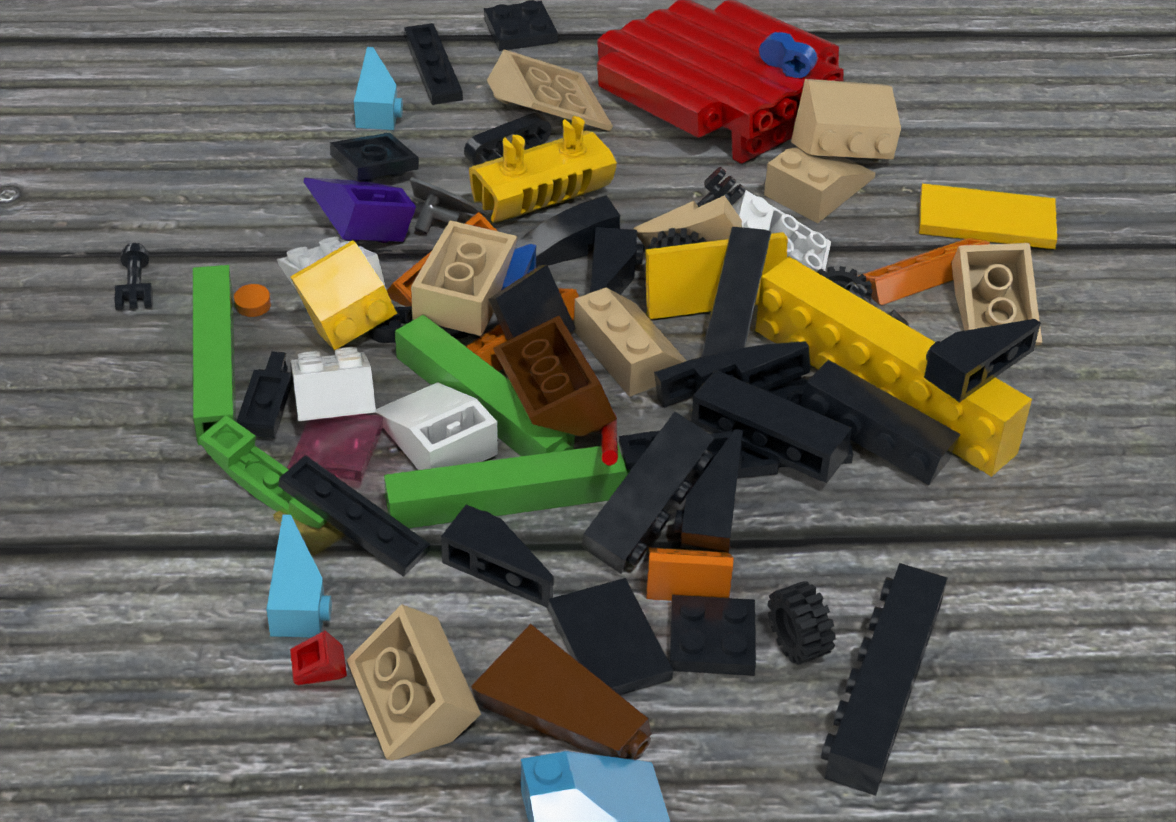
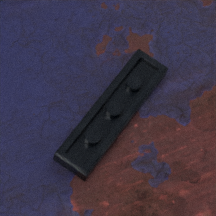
[404,23,463,105]
[278,455,430,577]

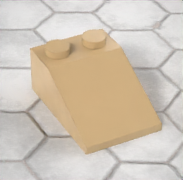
[764,148,875,223]
[411,220,517,336]
[952,243,1042,345]

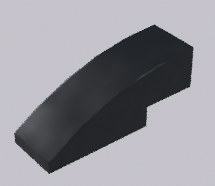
[515,195,621,267]

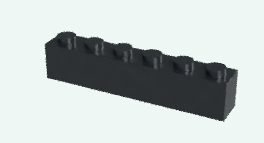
[821,563,948,796]

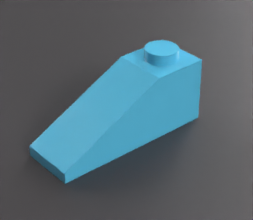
[354,47,403,130]
[266,515,332,638]

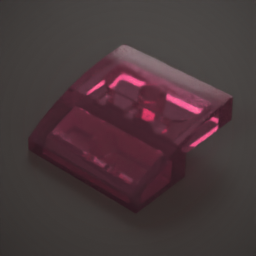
[287,414,383,482]

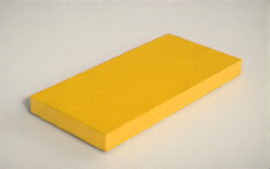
[919,183,1057,249]
[645,232,788,319]

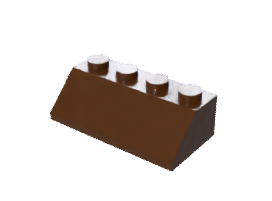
[493,316,617,437]

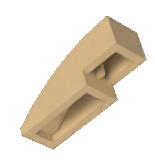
[634,195,742,249]

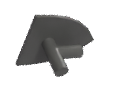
[410,177,487,234]

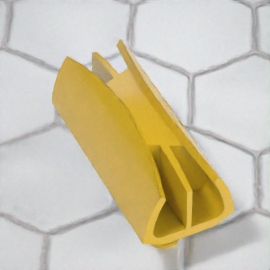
[469,116,617,223]

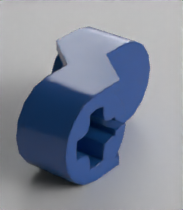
[759,32,818,78]

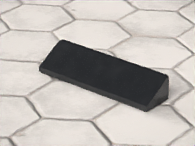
[701,227,771,357]

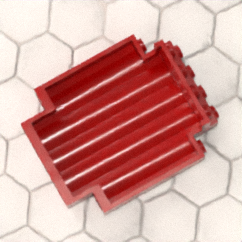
[597,0,844,164]

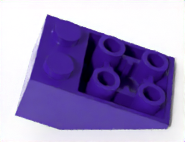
[303,177,416,243]

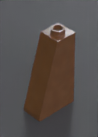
[471,623,652,759]

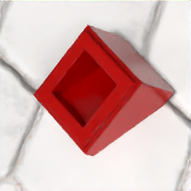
[290,630,347,685]

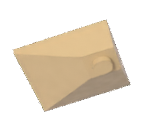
[487,50,613,131]

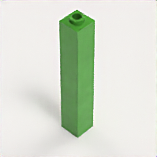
[193,265,236,445]
[395,314,575,456]
[384,445,631,528]

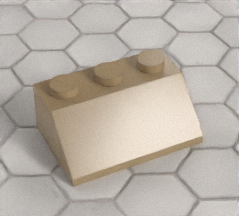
[791,79,901,159]
[574,287,687,397]
[347,604,481,761]

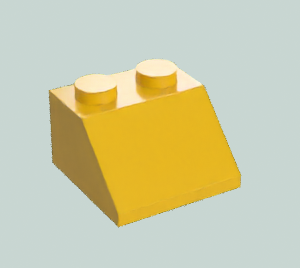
[290,240,397,350]

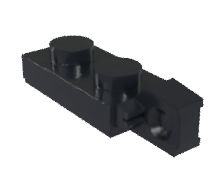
[236,351,292,438]

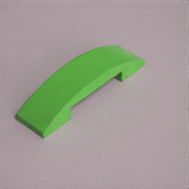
[199,415,327,528]

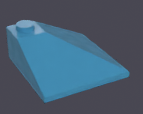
[521,751,670,822]

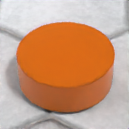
[234,284,271,317]

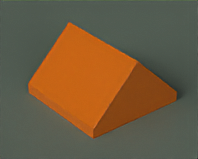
[646,547,734,601]

